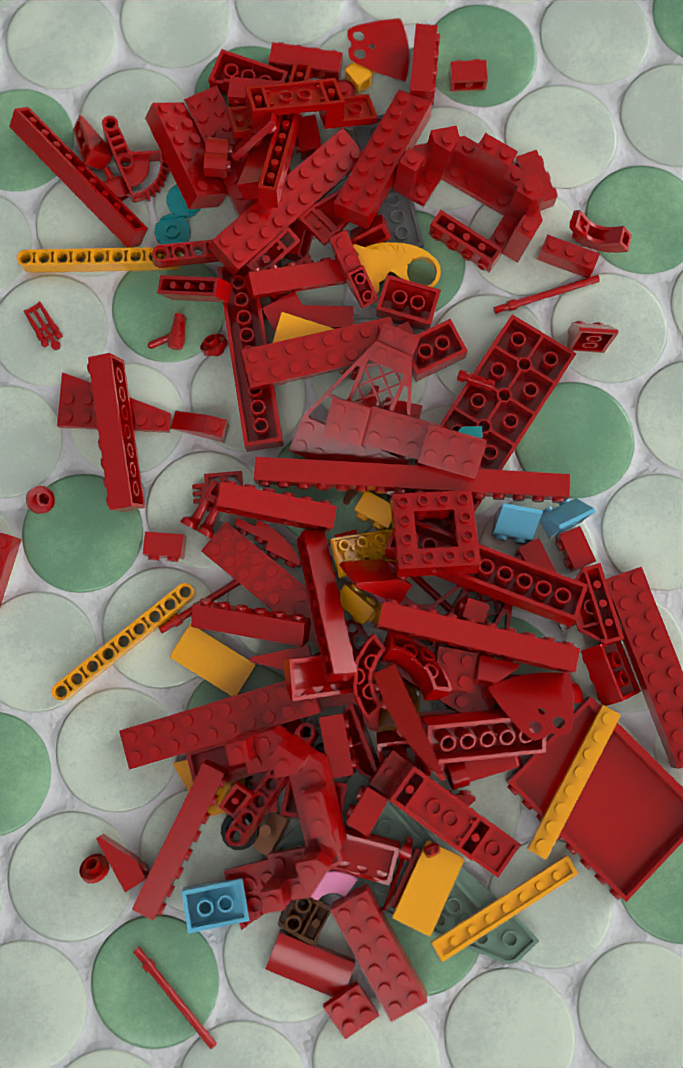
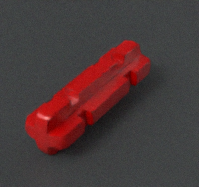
[457,370,495,391]

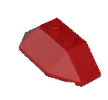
[574,563,624,644]

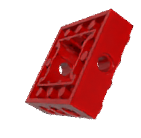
[390,490,481,577]

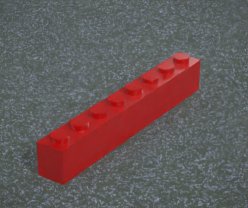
[296,530,357,682]
[132,759,228,920]

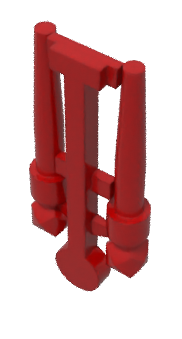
[23,302,63,351]

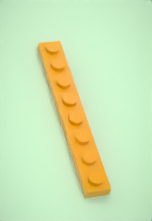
[527,705,621,860]
[430,855,578,962]

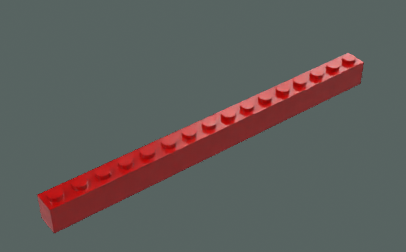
[254,457,570,504]

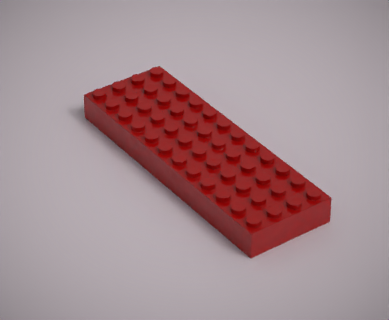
[389,314,577,535]

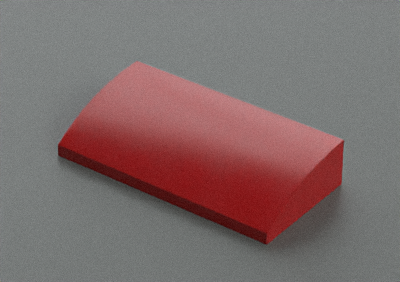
[282,650,359,701]
[186,739,265,783]
[331,827,400,886]
[265,929,356,997]

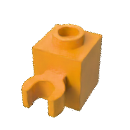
[345,62,376,95]

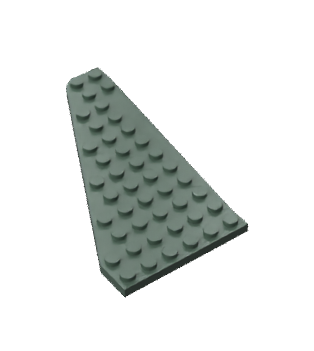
[275,771,539,964]

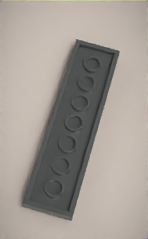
[353,114,424,248]

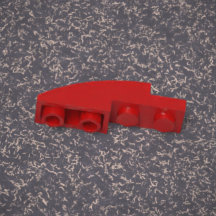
[328,230,379,309]
[234,518,301,569]

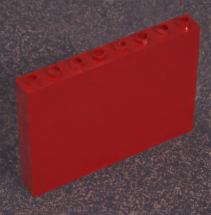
[505,697,683,902]

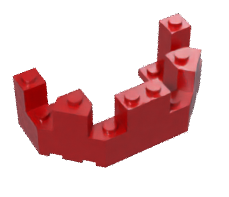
[392,126,545,263]
[225,725,347,914]

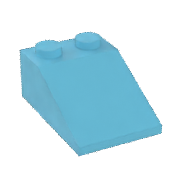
[540,498,596,538]
[491,503,543,545]
[181,878,249,934]

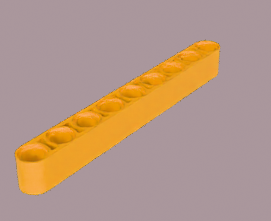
[16,247,182,273]
[51,583,196,700]

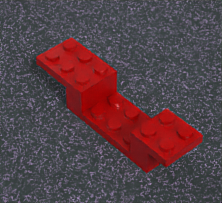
[227,78,378,138]
[323,397,487,479]
[368,749,521,878]

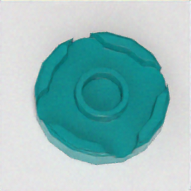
[166,184,201,218]
[154,214,191,245]

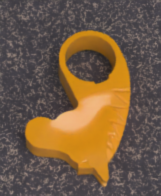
[353,243,441,295]

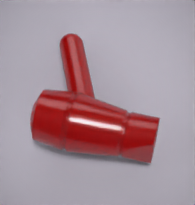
[148,313,187,350]

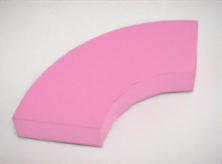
[311,870,357,900]

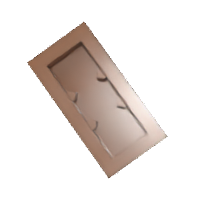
[252,812,290,856]

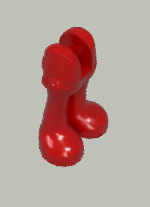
[180,480,219,539]

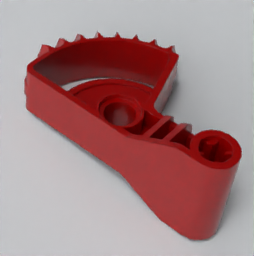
[102,115,169,203]

